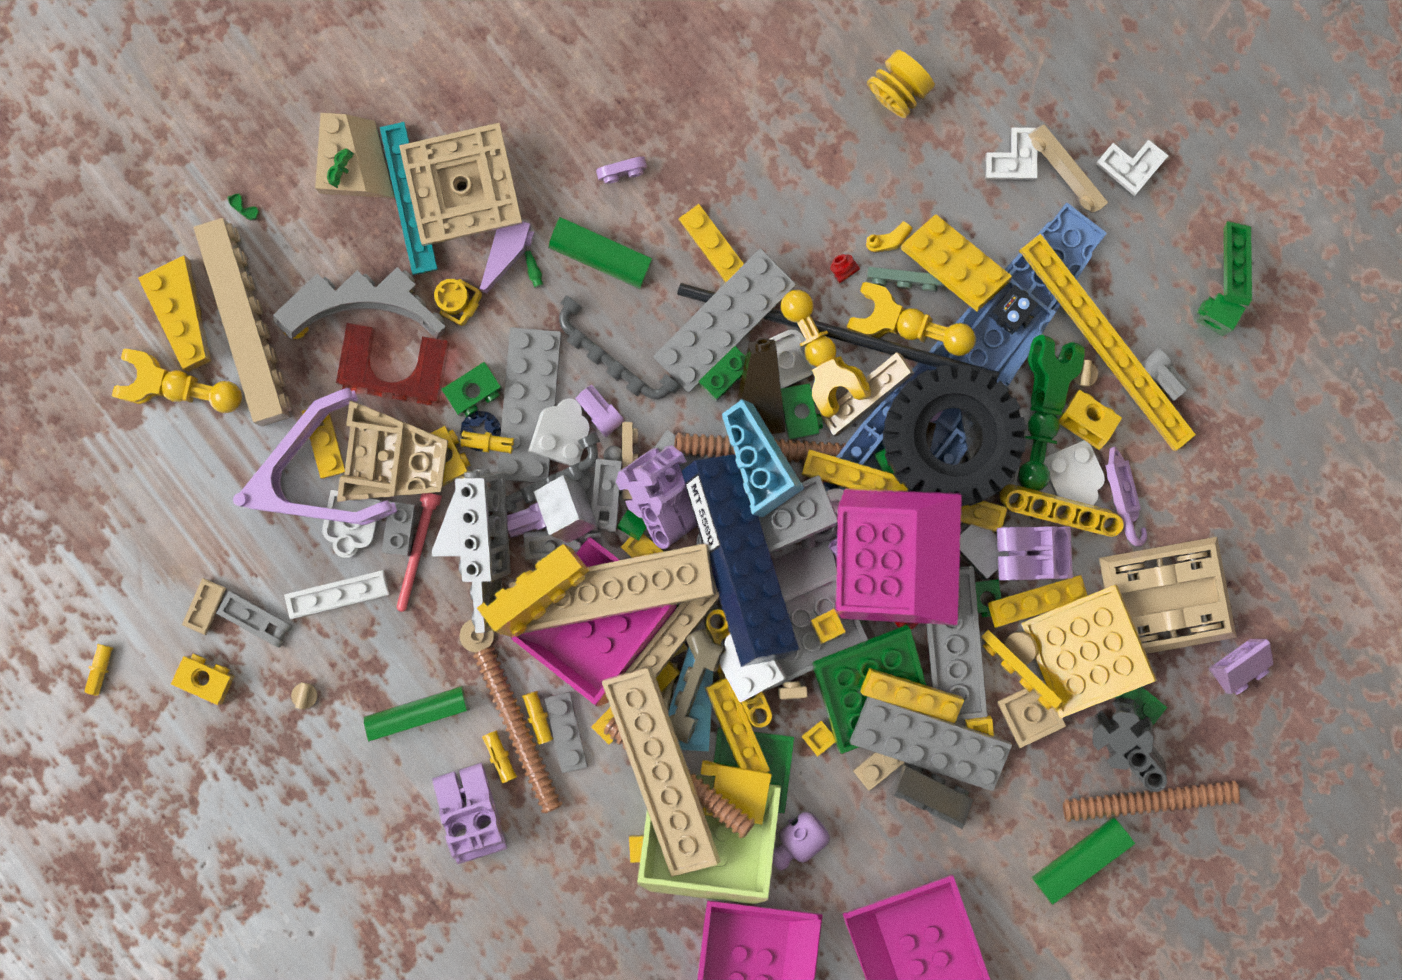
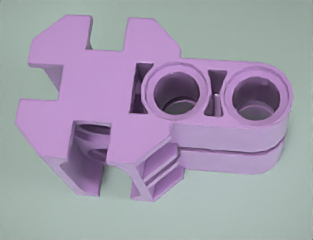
[616,446,697,549]
[997,526,1073,581]
[432,763,507,864]

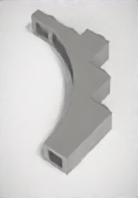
[273,267,445,340]

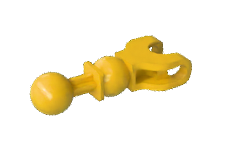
[846,282,976,356]
[781,290,871,418]
[112,349,242,413]

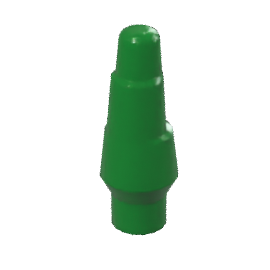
[524,250,544,288]

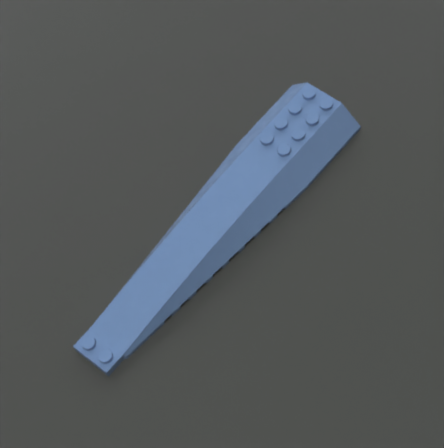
[823,202,1107,538]

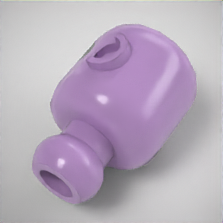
[772,812,830,870]

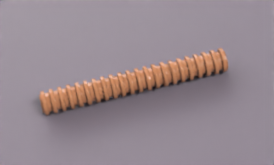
[674,433,847,463]
[473,646,563,814]
[604,717,755,838]
[1063,781,1240,822]

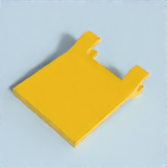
[701,760,771,824]

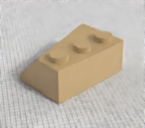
[315,113,395,198]

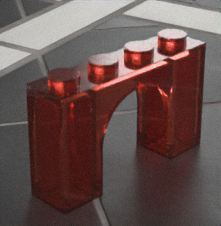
[336,323,450,406]

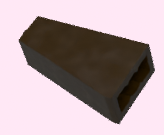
[736,338,785,434]

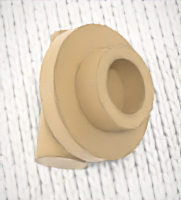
[1073,360,1098,387]
[291,682,317,710]

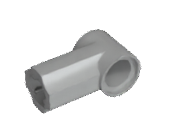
[1141,349,1190,401]

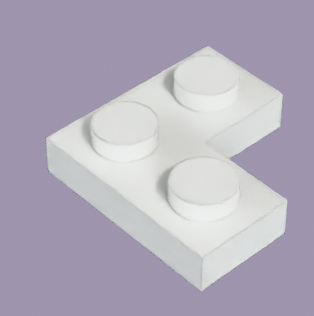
[985,128,1037,180]
[1096,140,1168,196]

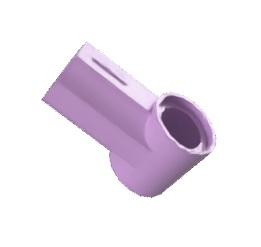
[575,384,625,437]
[507,503,546,537]

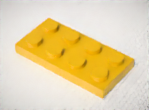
[901,214,1012,312]

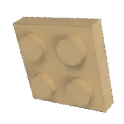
[997,680,1066,748]

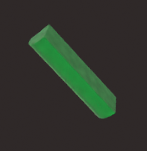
[548,217,653,289]
[363,686,470,742]
[1031,817,1135,905]

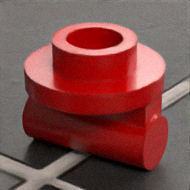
[830,254,860,284]

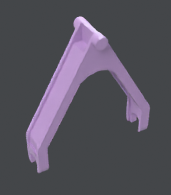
[233,388,397,525]

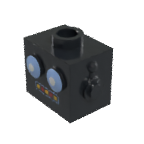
[988,285,1038,335]

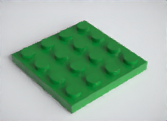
[812,625,926,754]

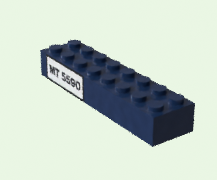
[681,454,799,667]

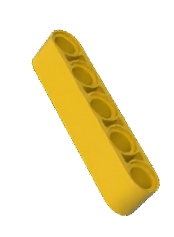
[999,484,1124,537]
[704,610,772,728]

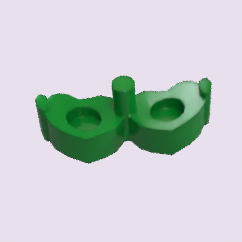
[327,148,355,188]

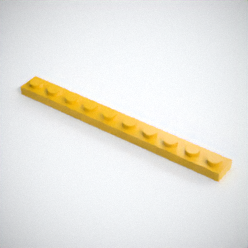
[1019,234,1196,451]

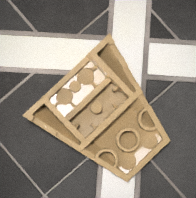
[337,400,448,502]

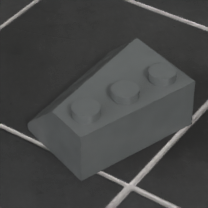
[889,764,973,829]

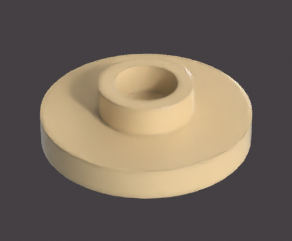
[460,619,494,653]
[1005,631,1038,665]

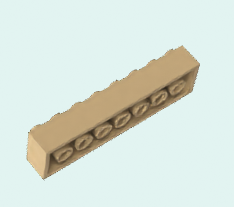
[193,218,293,427]

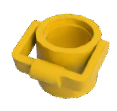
[434,279,482,326]

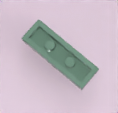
[866,267,944,292]

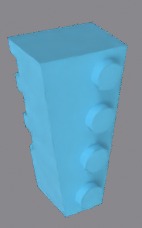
[722,399,805,517]

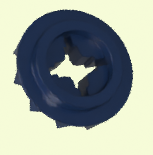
[460,411,501,451]

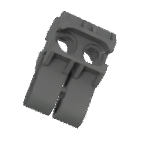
[1092,697,1167,792]

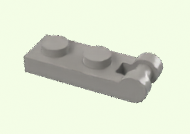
[591,459,622,533]
[216,591,292,648]

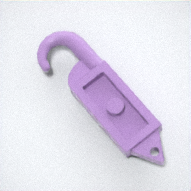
[1106,447,1147,546]

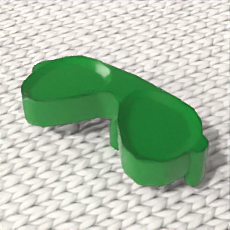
[227,194,259,221]

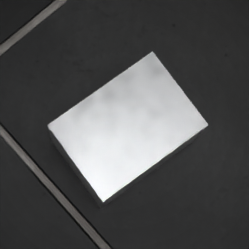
[534,475,598,543]
[960,525,1008,580]

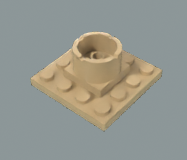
[399,123,523,246]

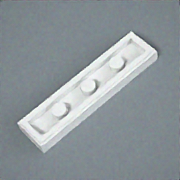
[284,570,390,619]

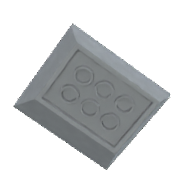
[718,540,875,692]

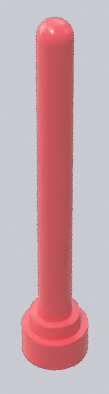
[397,493,442,612]

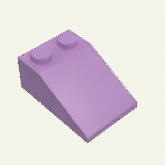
[1209,639,1273,695]

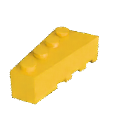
[138,255,211,372]
[477,544,590,637]

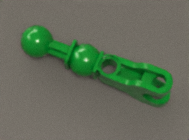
[1018,334,1085,491]

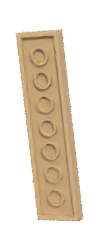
[509,544,716,634]
[602,666,721,877]

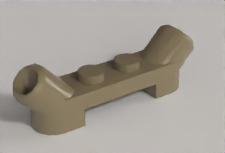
[669,629,725,744]

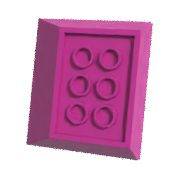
[836,489,961,625]
[511,537,677,707]
[842,875,990,980]
[697,900,823,980]

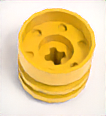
[867,50,935,118]

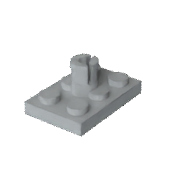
[758,475,838,554]

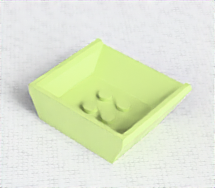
[638,775,781,904]

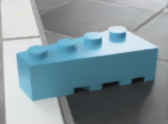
[668,647,713,752]

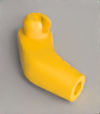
[866,221,913,253]

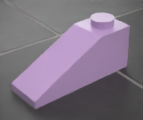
[480,222,535,293]

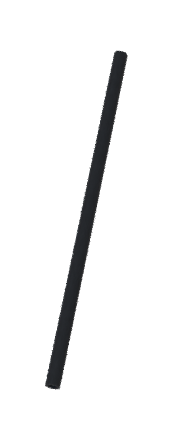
[677,283,999,382]

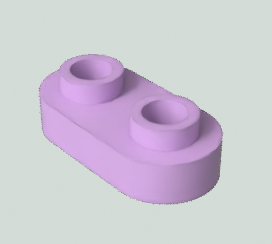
[596,157,647,184]

